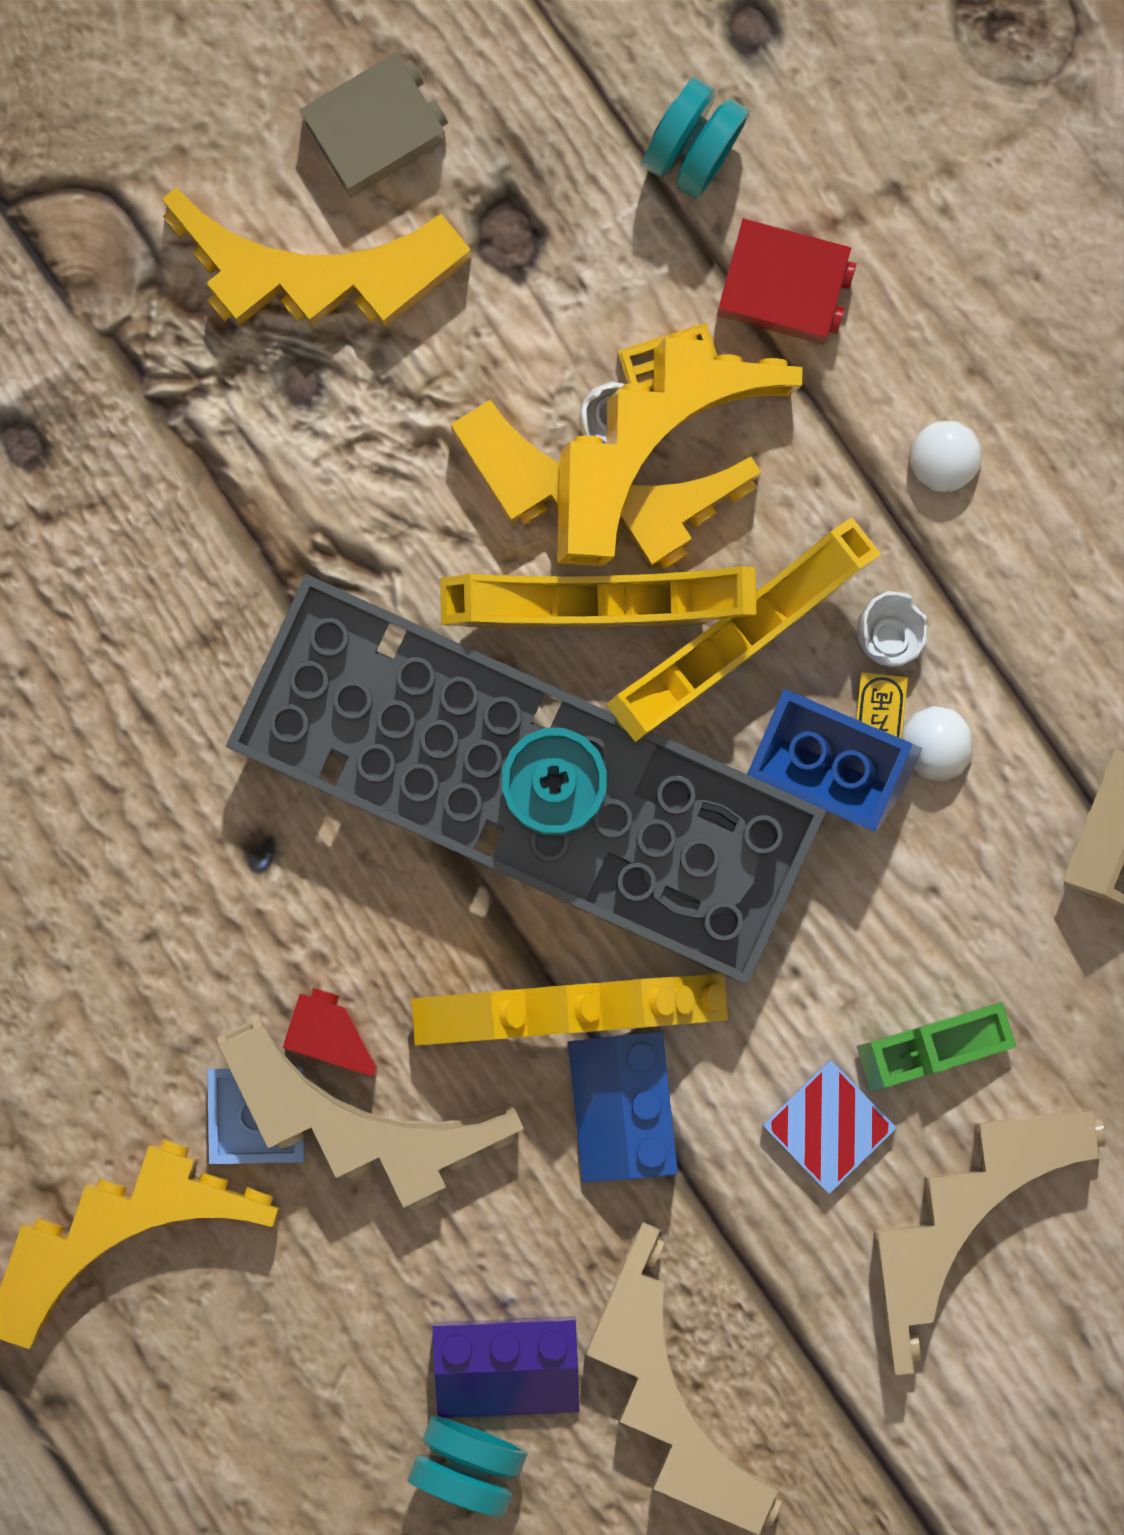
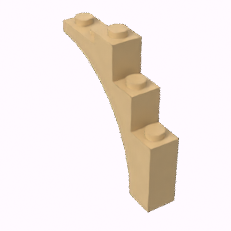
[216,1017,524,1208]

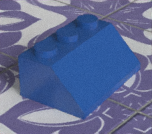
[747,689,922,832]
[568,1031,678,1182]

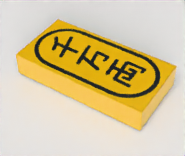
[855,672,908,738]

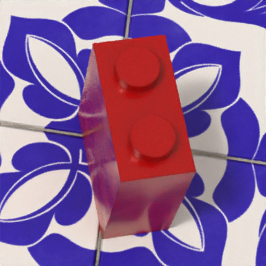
[716,218,857,345]

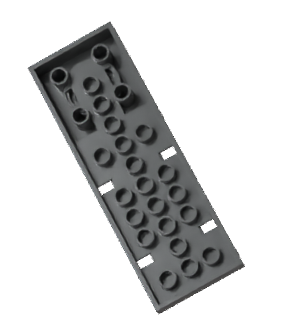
[225,574,826,985]

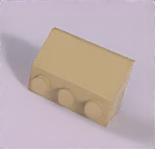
[1062,750,1124,909]

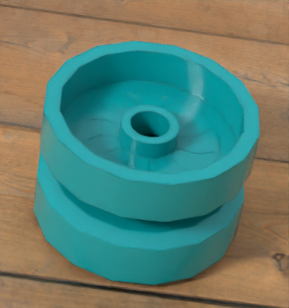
[641,76,751,200]
[502,728,607,836]
[407,1416,528,1518]

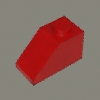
[282,988,378,1077]

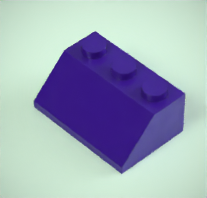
[432,1316,580,1418]

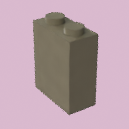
[300,52,448,198]

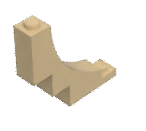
[874,1110,1105,1376]
[585,1220,782,1535]

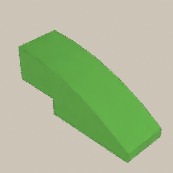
[856,1002,1016,1091]

